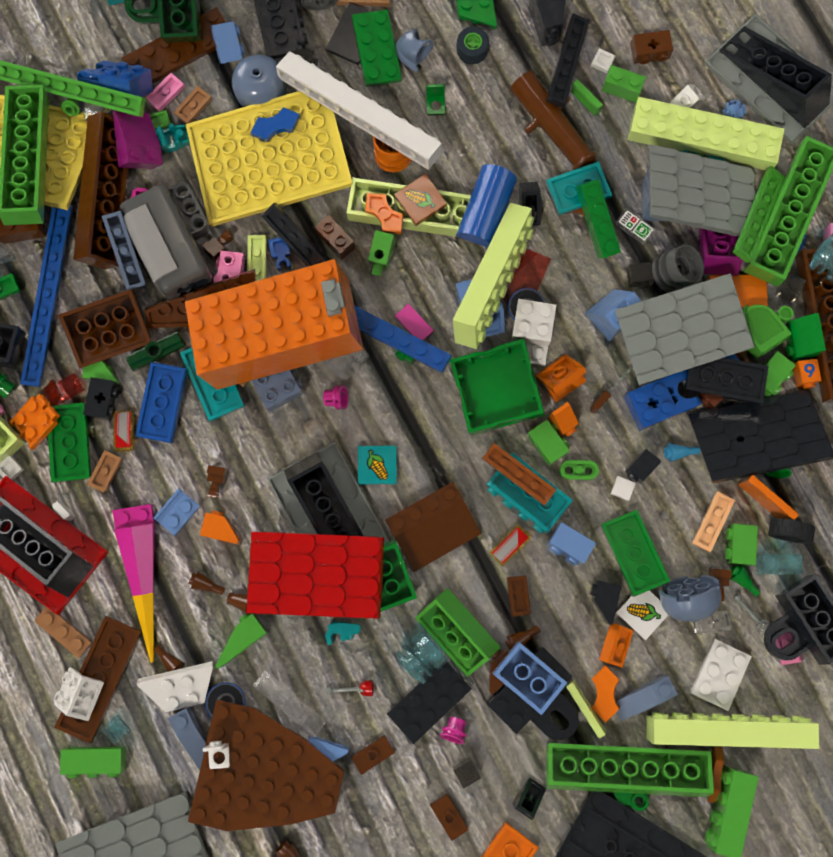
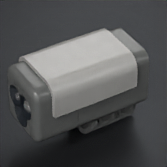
[120,182,214,300]

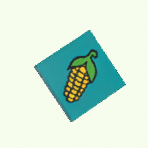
[358,446,397,485]

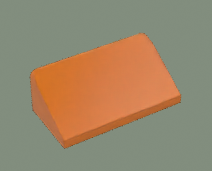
[599,623,634,668]

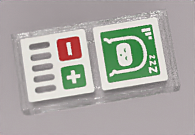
[615,208,657,246]

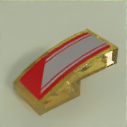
[113,410,135,452]
[489,523,532,566]

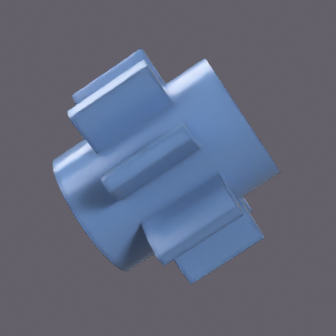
[722,100,747,119]

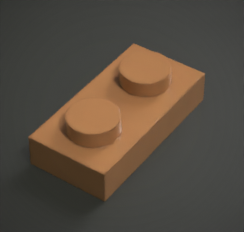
[174,86,213,124]
[87,450,123,494]

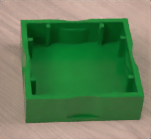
[450,339,546,435]

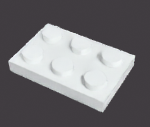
[690,639,752,711]

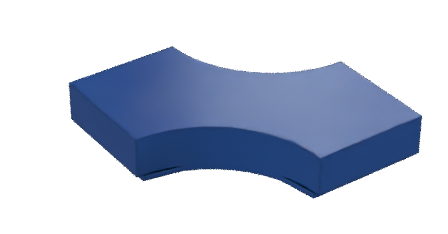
[250,107,301,142]

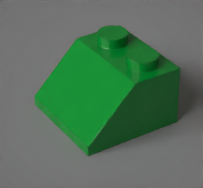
[785,313,826,362]

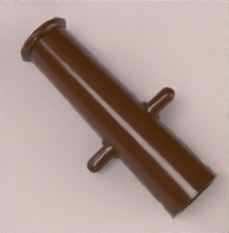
[510,71,597,170]

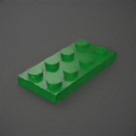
[352,10,402,87]
[48,403,91,483]
[601,510,670,597]

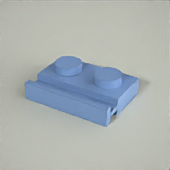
[153,488,201,536]

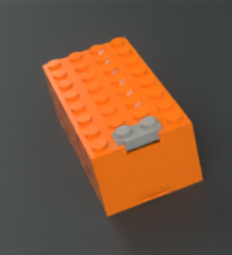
[185,259,364,390]

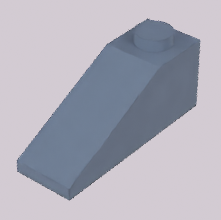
[616,675,678,721]
[168,707,207,770]

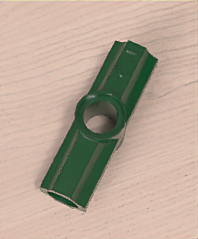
[125,332,185,372]

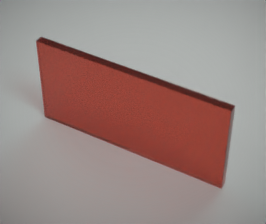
[503,249,551,302]

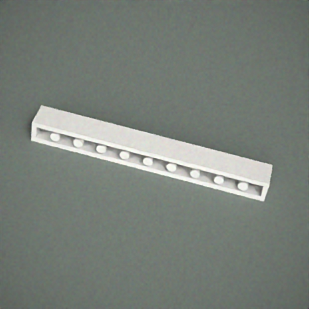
[276,51,442,170]

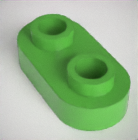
[559,460,599,481]

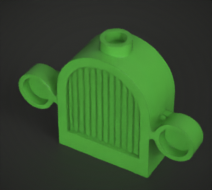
[742,305,794,360]

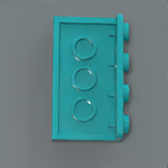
[485,452,573,534]

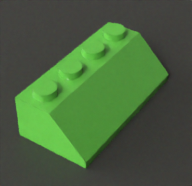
[415,588,501,677]

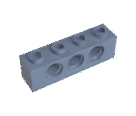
[102,210,147,290]

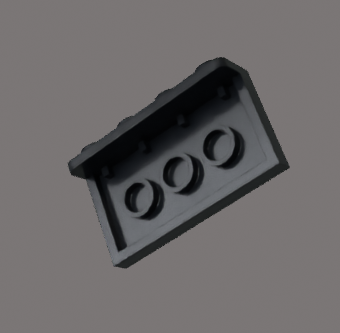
[254,0,308,59]

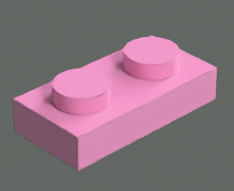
[146,73,185,111]

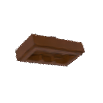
[506,575,531,617]
[351,735,395,775]
[430,794,469,841]

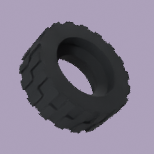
[768,518,815,544]

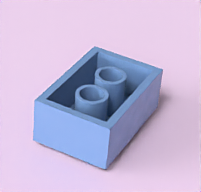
[492,641,567,715]

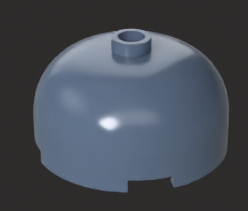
[232,54,288,107]
[659,575,722,622]

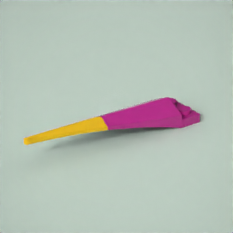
[112,504,155,663]

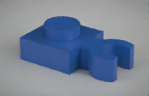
[268,237,291,271]

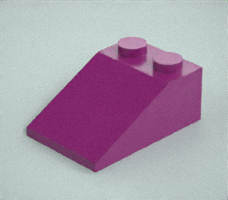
[113,110,163,169]
[698,228,743,276]

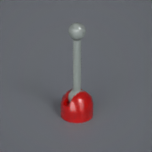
[326,680,374,697]

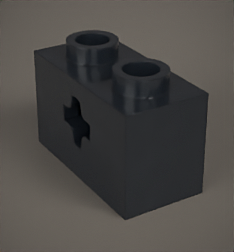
[83,377,120,421]

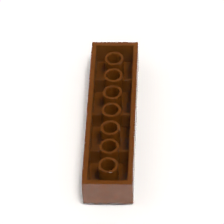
[73,111,128,270]
[795,246,833,403]

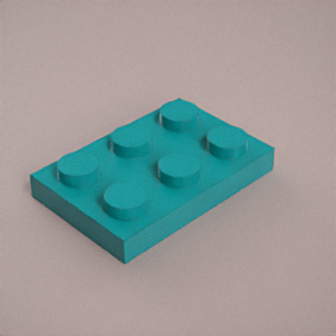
[546,161,612,216]

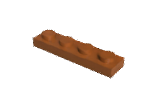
[482,443,556,506]

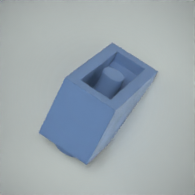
[309,735,350,762]

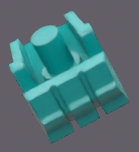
[156,123,190,153]
[325,621,362,645]

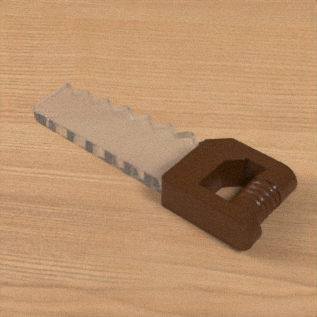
[590,366,633,413]

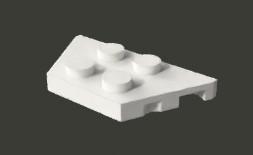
[136,661,213,712]

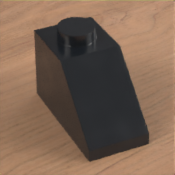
[519,182,541,226]
[625,449,661,483]
[590,580,622,625]

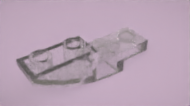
[252,670,327,737]

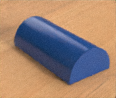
[456,164,517,248]

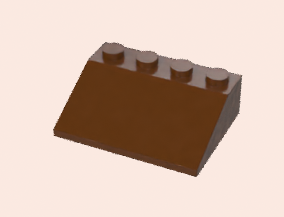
[58,289,152,369]
[385,482,481,572]

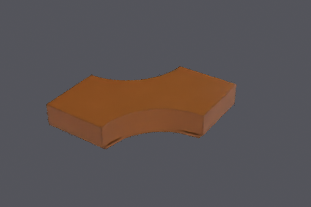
[707,746,724,803]

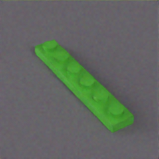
[733,166,785,263]

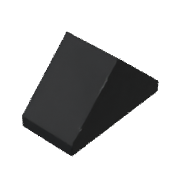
[512,777,546,820]

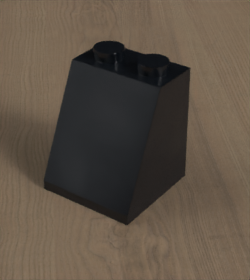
[528,0,566,46]

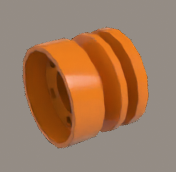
[373,136,412,173]

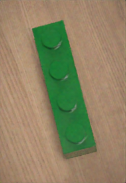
[575,179,621,259]

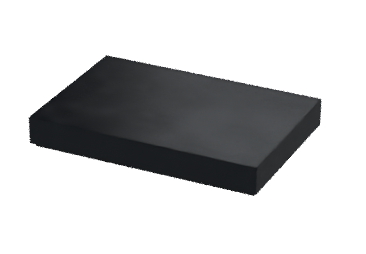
[326,3,370,66]

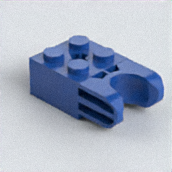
[77,60,153,97]
[624,370,702,431]

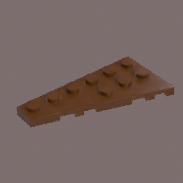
[145,269,257,328]

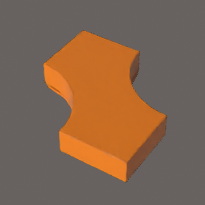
[365,193,403,234]
[591,665,620,723]

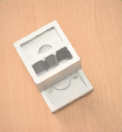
[510,299,556,367]

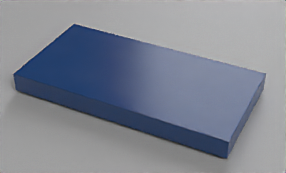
[135,362,189,444]

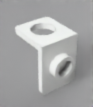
[670,84,705,108]
[203,741,230,769]

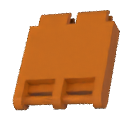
[10,394,60,450]

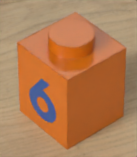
[793,359,822,389]

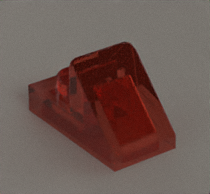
[41,373,85,406]

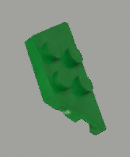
[456,0,497,29]

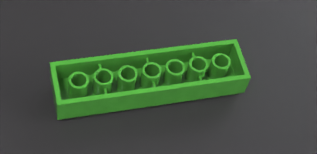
[0,85,49,225]
[743,136,833,287]
[546,743,714,797]

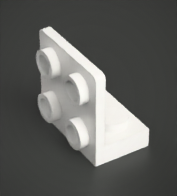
[54,667,104,721]

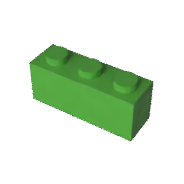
[60,746,126,778]

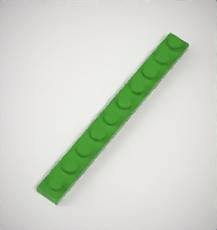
[0,60,146,117]

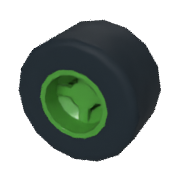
[456,27,489,64]

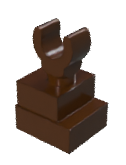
[202,230,233,263]
[207,465,229,498]
[709,568,732,601]

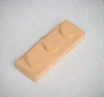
[691,491,735,552]

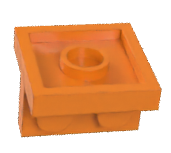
[535,354,586,403]

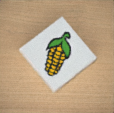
[616,591,668,640]

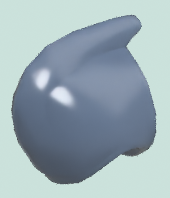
[395,28,433,72]

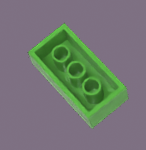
[705,765,758,857]

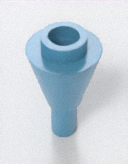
[663,443,700,462]

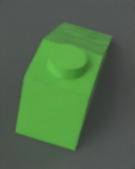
[215,613,269,669]

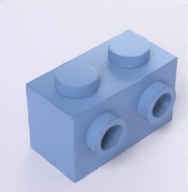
[211,21,244,64]

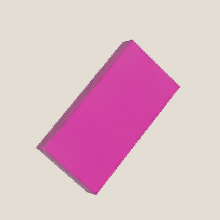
[395,304,434,341]

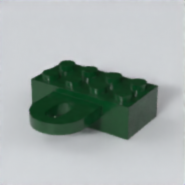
[124,0,202,43]

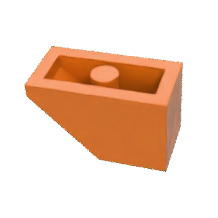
[548,402,579,437]
[200,510,242,545]

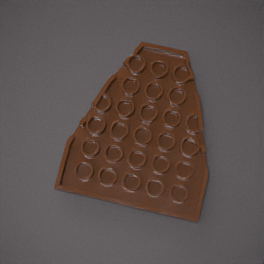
[188,699,345,831]

